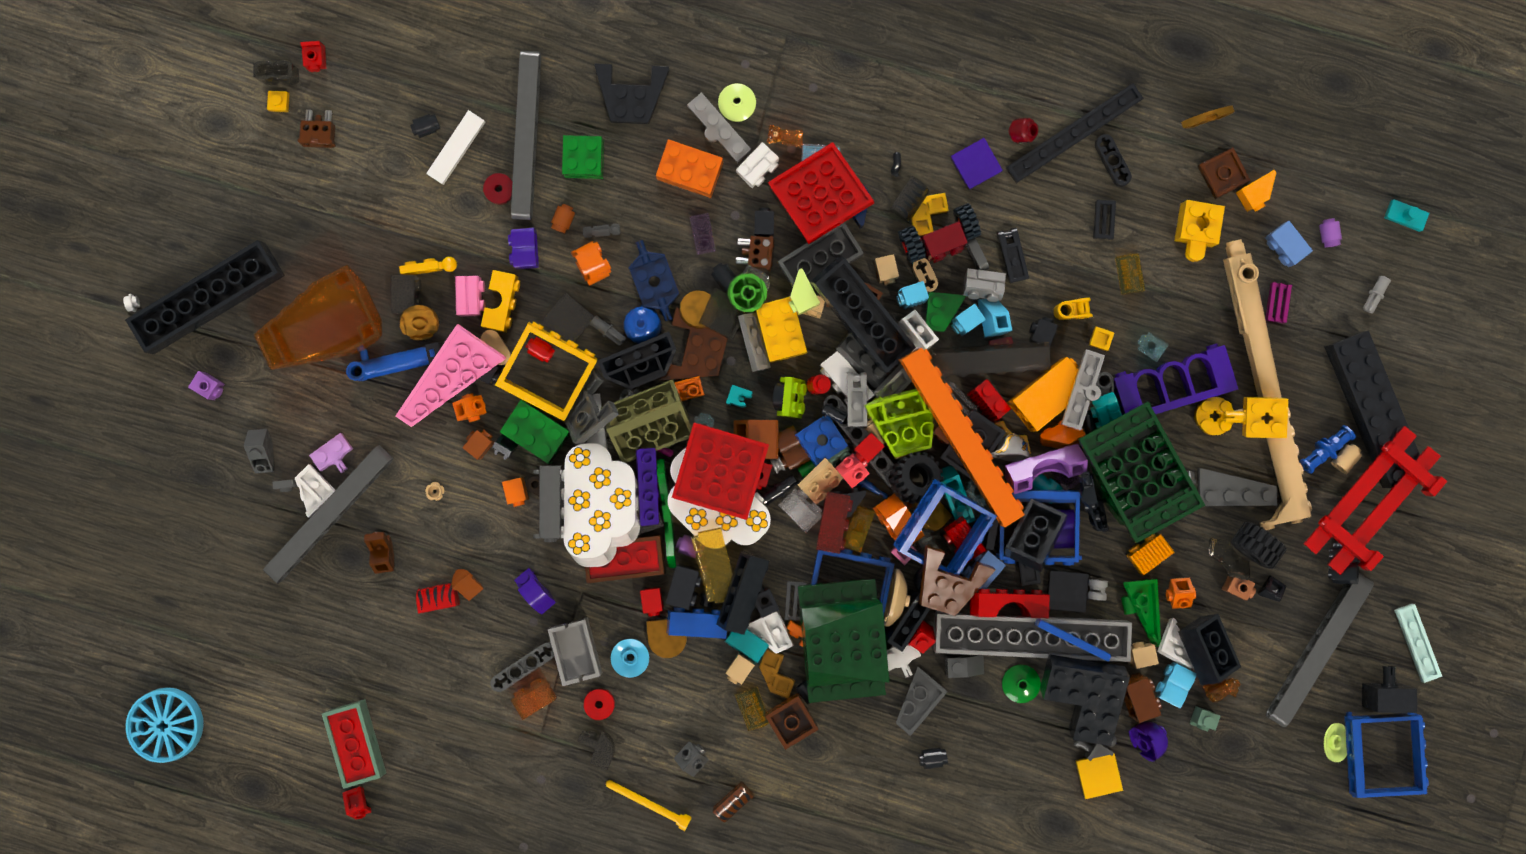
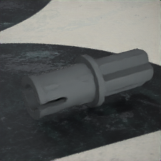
[590,315,626,346]

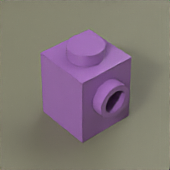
[188,371,224,400]

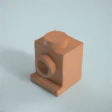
[1222,572,1256,600]

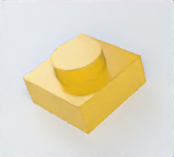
[267,91,289,112]
[1089,327,1114,351]

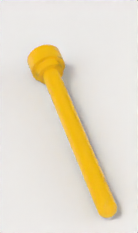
[606,780,692,831]

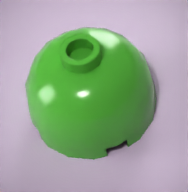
[727,274,767,312]

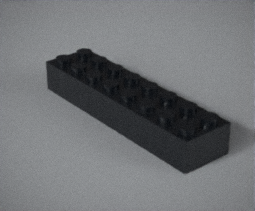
[125,240,285,354]
[1324,330,1420,488]

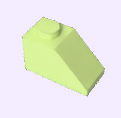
[789,268,820,315]

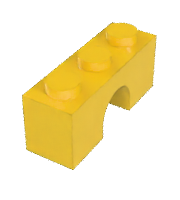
[481,270,520,333]

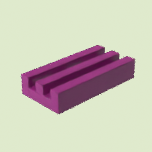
[1265,282,1292,323]

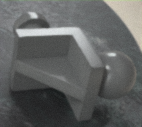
[1073,735,1117,761]

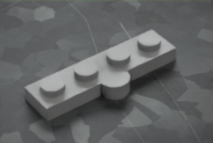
[687,92,751,163]
[1061,349,1105,430]

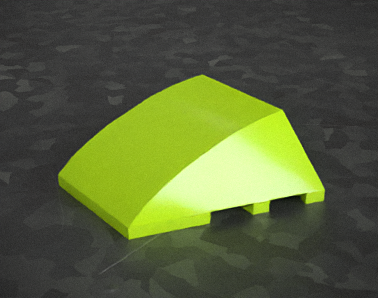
[864,389,934,458]

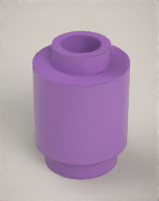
[1319,218,1342,248]
[676,534,705,558]

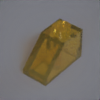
[843,505,875,552]

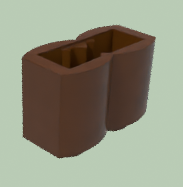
[778,426,810,470]

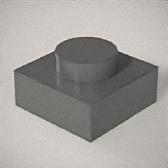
[272,479,297,492]

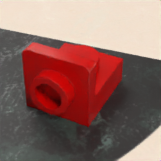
[342,786,371,819]

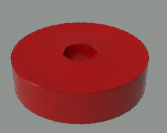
[584,688,615,720]

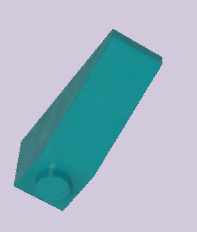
[940,465,975,524]

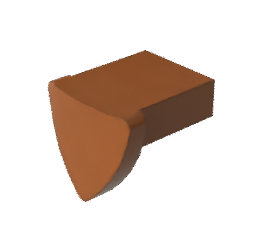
[452,569,484,601]

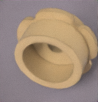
[425,482,444,501]

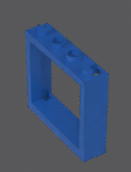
[893,479,997,575]
[810,544,894,617]

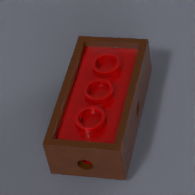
[585,535,666,583]

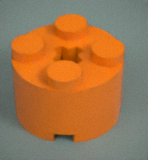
[571,241,611,286]

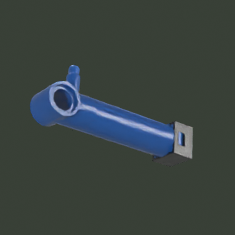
[346,342,443,382]

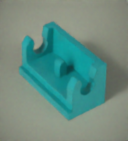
[726,385,753,408]
[724,629,769,663]

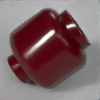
[1009,118,1038,144]

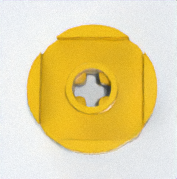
[1194,397,1234,435]

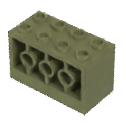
[601,380,692,463]

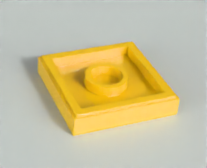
[1075,754,1123,799]

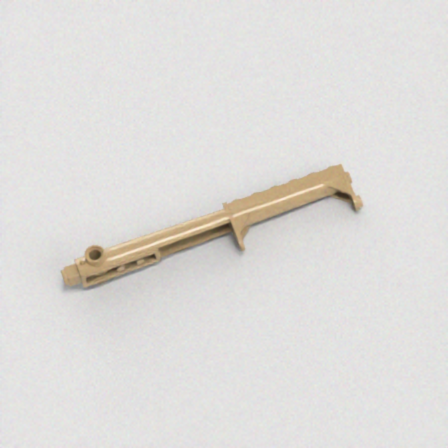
[1223,239,1312,530]

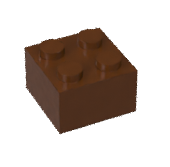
[1124,673,1162,723]
[765,693,819,750]

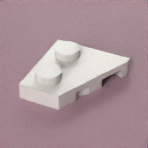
[747,611,794,654]

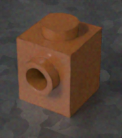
[463,430,495,460]

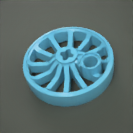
[126,688,203,763]

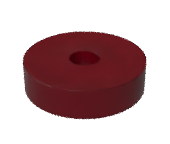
[483,173,513,205]

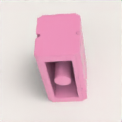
[455,276,485,317]

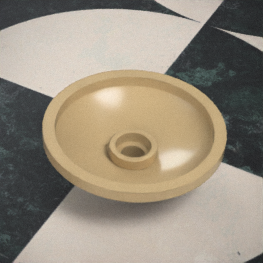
[884,569,910,627]

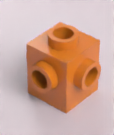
[452,393,487,422]
[1166,577,1196,609]

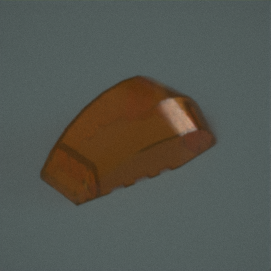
[254,265,382,370]

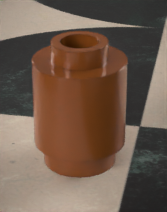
[551,204,575,234]

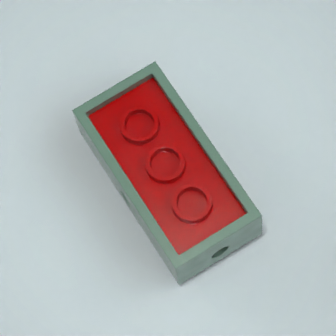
[322,699,386,789]

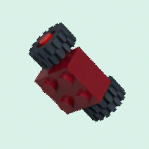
[898,203,981,263]

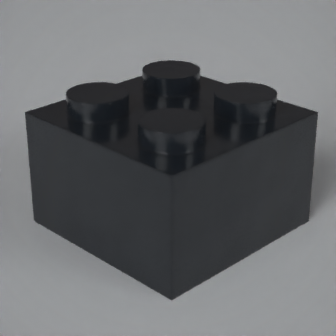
[666,563,703,610]

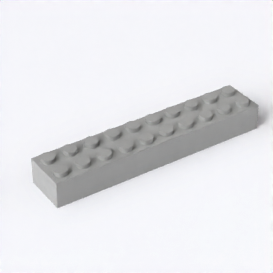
[933,613,1132,662]

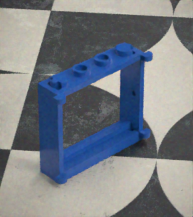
[996,489,1082,566]
[1345,712,1429,798]

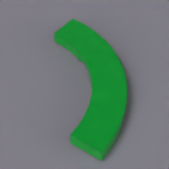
[656,459,676,568]

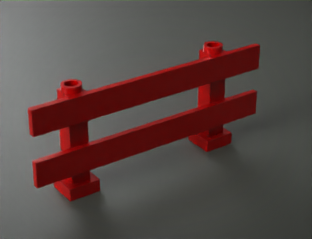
[1304,426,1448,575]

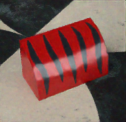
[416,583,460,614]

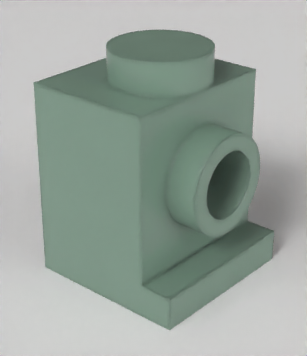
[1189,706,1220,732]

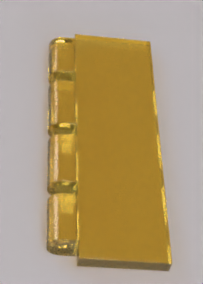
[691,527,733,603]

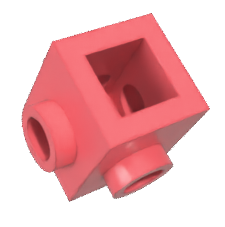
[835,453,870,488]

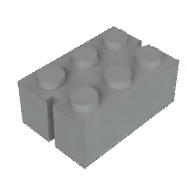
[548,617,603,686]

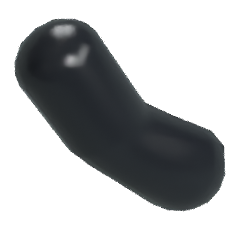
[891,152,901,177]

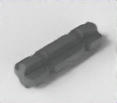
[583,223,621,238]

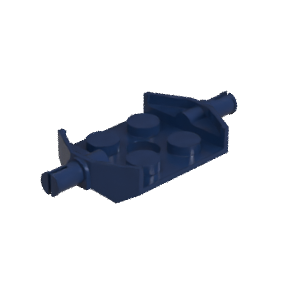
[628,240,680,322]

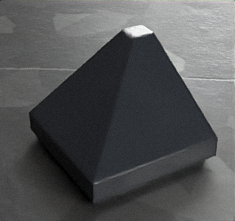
[1258,576,1287,602]

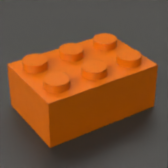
[656,139,723,198]

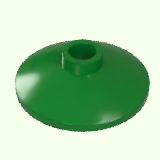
[1002,664,1041,703]

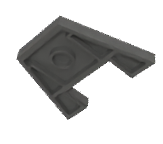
[565,368,619,445]

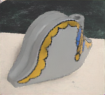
[991,434,1032,462]

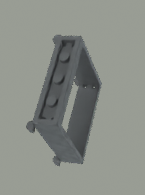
[533,466,564,542]

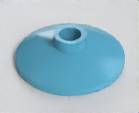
[611,639,649,678]

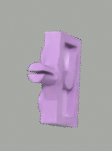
[309,433,353,473]

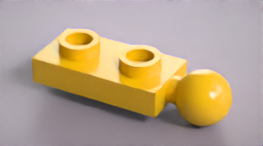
[399,257,457,276]

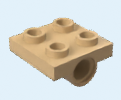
[798,458,843,505]

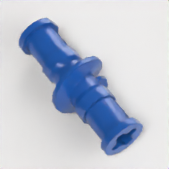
[1299,425,1356,474]

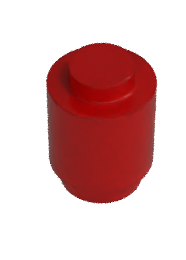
[525,337,556,363]
[807,375,831,395]

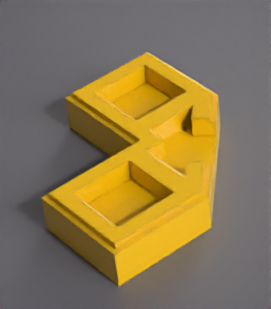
[911,193,949,237]

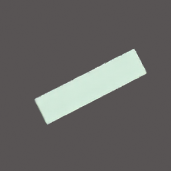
[1394,603,1442,683]

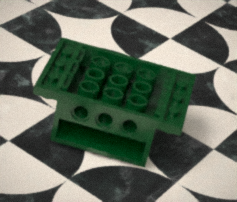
[1078,402,1206,543]
[798,578,890,703]

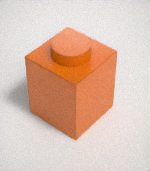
[502,477,529,507]

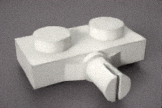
[887,644,921,678]

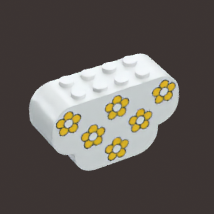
[561,443,640,567]
[668,448,771,548]

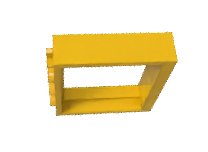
[495,321,597,421]

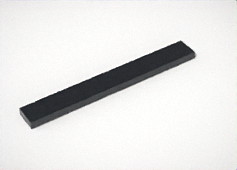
[1006,83,1144,184]

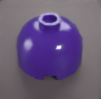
[1129,721,1168,762]

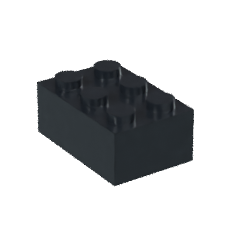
[940,409,1006,479]
[1005,499,1067,572]
[1178,614,1241,685]

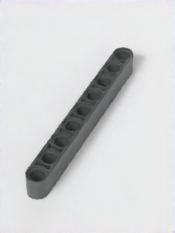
[511,51,541,220]
[263,445,394,584]
[1266,573,1374,727]

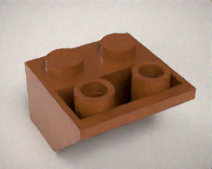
[734,420,778,459]

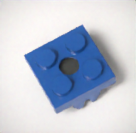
[795,416,848,467]

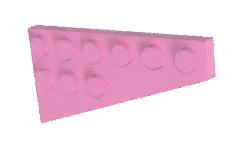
[396,324,507,427]

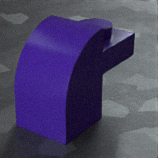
[514,568,556,615]

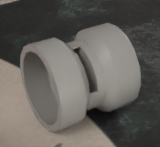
[1087,579,1108,601]

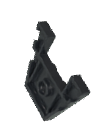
[595,64,669,124]

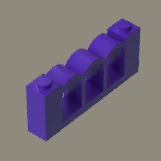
[1113,343,1238,415]

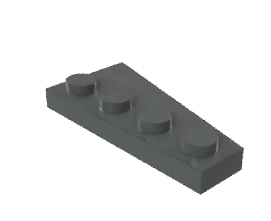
[1197,468,1277,506]

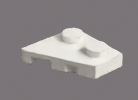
[295,464,335,518]
[1157,618,1193,670]

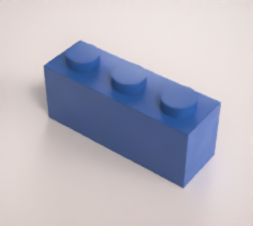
[666,607,727,639]

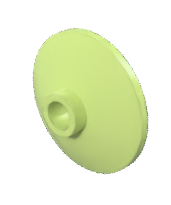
[718,84,756,122]
[1324,723,1347,762]

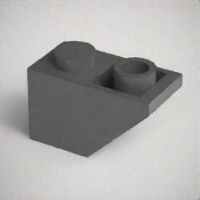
[244,429,274,473]

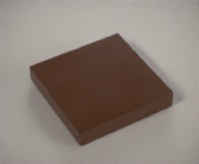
[1198,147,1251,199]

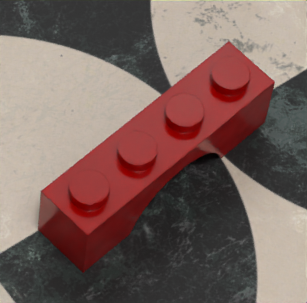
[970,588,1050,618]

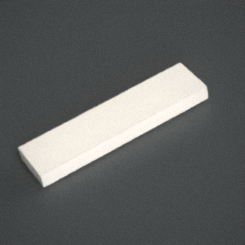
[426,110,485,185]

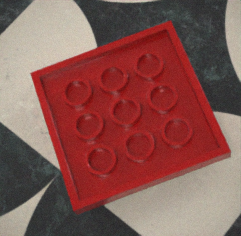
[768,142,874,244]
[671,422,769,520]

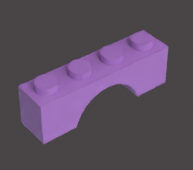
[1005,444,1088,494]

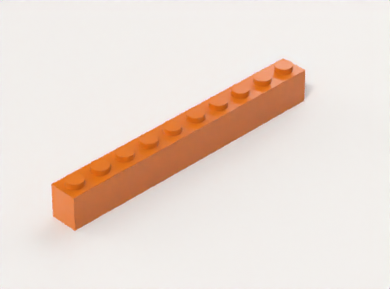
[899,347,1024,527]

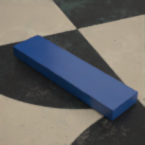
[1034,618,1111,662]

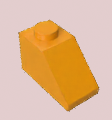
[1236,170,1276,212]

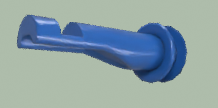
[857,477,888,499]

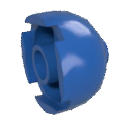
[623,307,662,344]

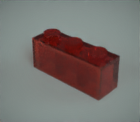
[816,492,853,554]

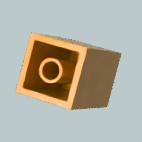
[1007,357,1078,432]

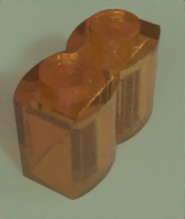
[511,678,557,720]

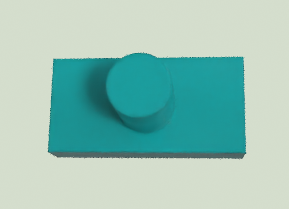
[1384,199,1429,232]

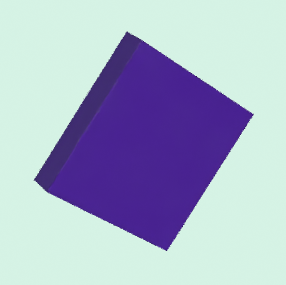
[950,138,1003,190]

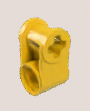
[1053,298,1093,320]

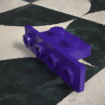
[636,447,659,526]

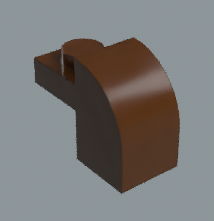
[364,532,394,574]

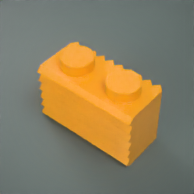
[1126,533,1175,575]

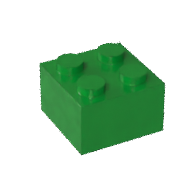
[562,135,604,179]

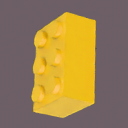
[756,297,807,363]

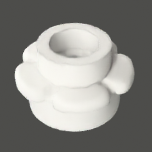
[123,294,140,312]

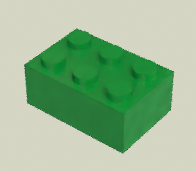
[500,400,570,464]

